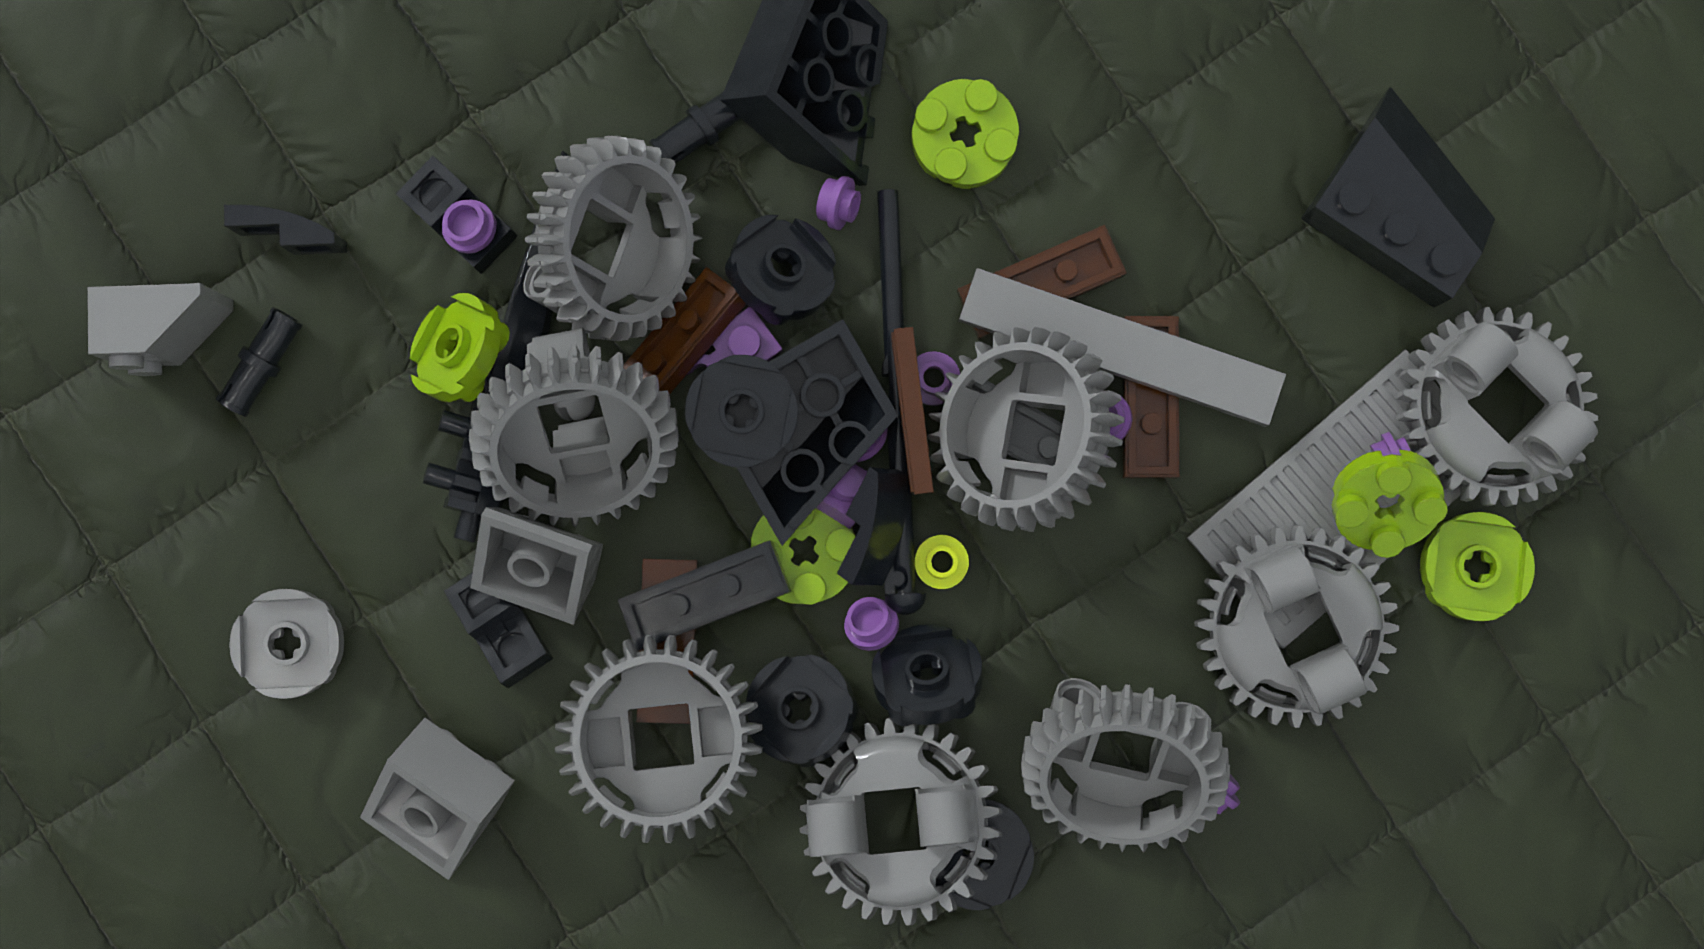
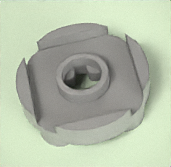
[229,589,344,699]

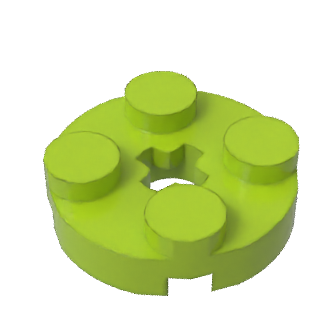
[911,79,1019,189]
[410,293,510,402]
[1331,450,1448,558]
[751,508,855,605]
[1420,512,1535,621]

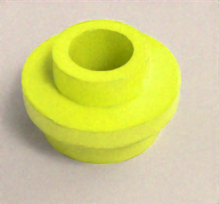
[915,535,969,589]

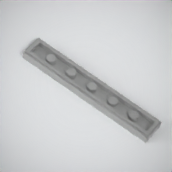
[958,268,1286,427]

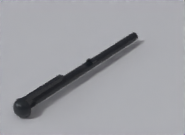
[877,189,926,615]

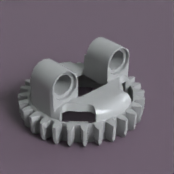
[523,136,703,341]
[1395,307,1598,507]
[927,326,1124,532]
[469,328,679,528]
[1194,525,1399,728]
[555,635,763,843]
[1021,678,1230,852]
[799,718,1003,925]

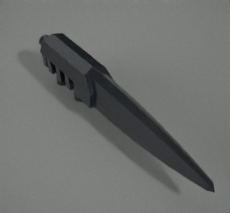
[423,151,569,543]

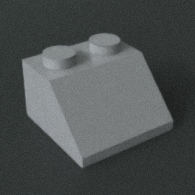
[88,283,233,376]
[470,507,603,625]
[360,718,515,880]

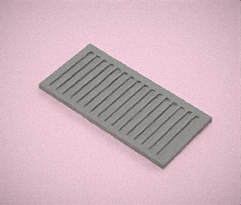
[1187,350,1490,649]

